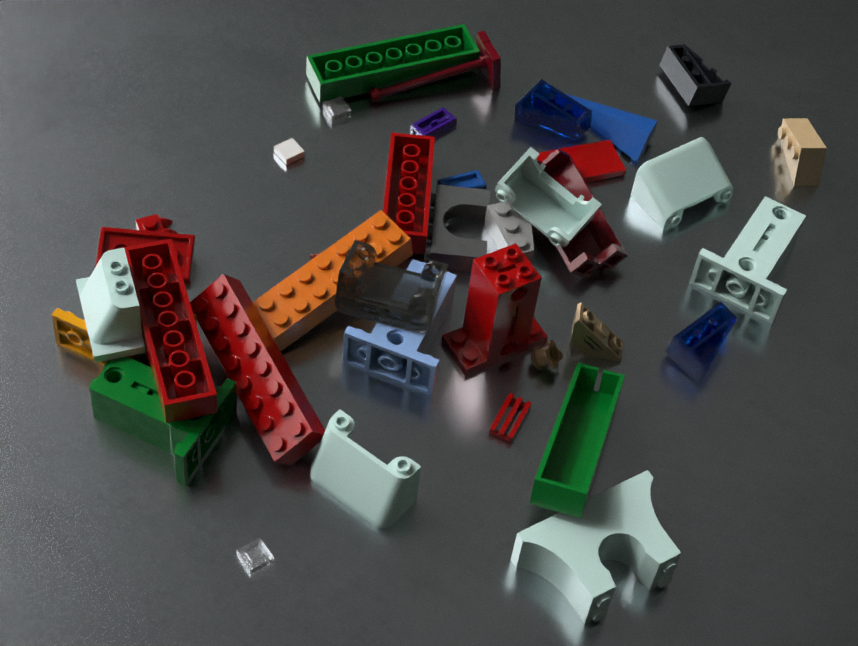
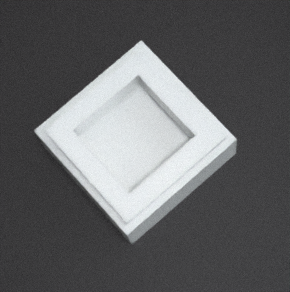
[274,138,305,165]

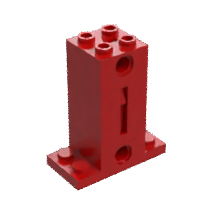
[441,243,548,375]

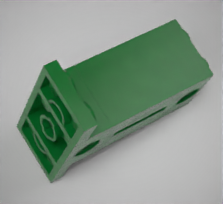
[89,357,237,486]

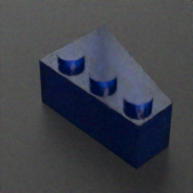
[514,79,592,140]
[665,302,737,385]

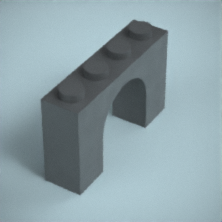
[425,185,491,272]

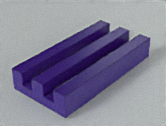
[410,107,457,137]

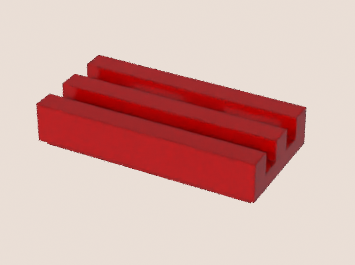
[489,393,532,443]

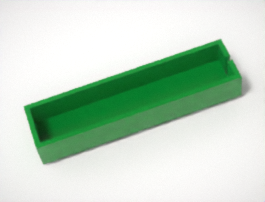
[529,363,625,518]

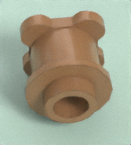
[531,340,563,370]

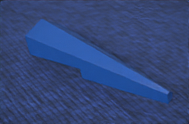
[555,92,658,164]

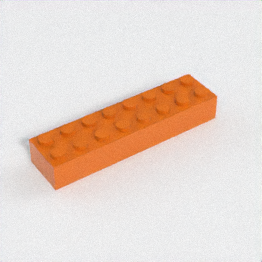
[252,210,413,352]

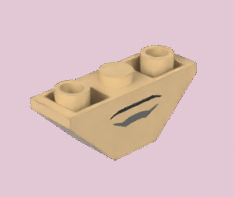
[570,302,623,362]

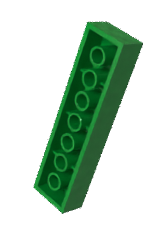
[306,24,480,103]

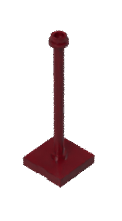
[369,31,501,103]

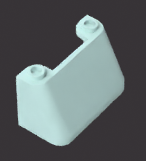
[631,137,733,230]
[495,147,602,247]
[310,409,421,529]

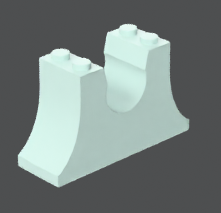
[511,470,681,624]

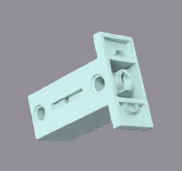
[689,196,806,324]

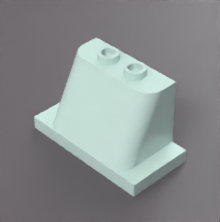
[76,248,146,363]

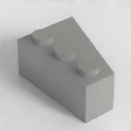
[484,202,534,264]

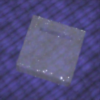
[323,97,351,121]
[237,537,274,574]

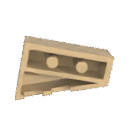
[778,118,827,186]

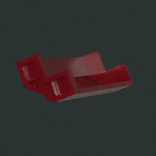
[537,149,628,278]

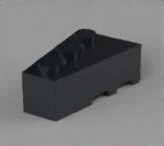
[659,44,732,106]

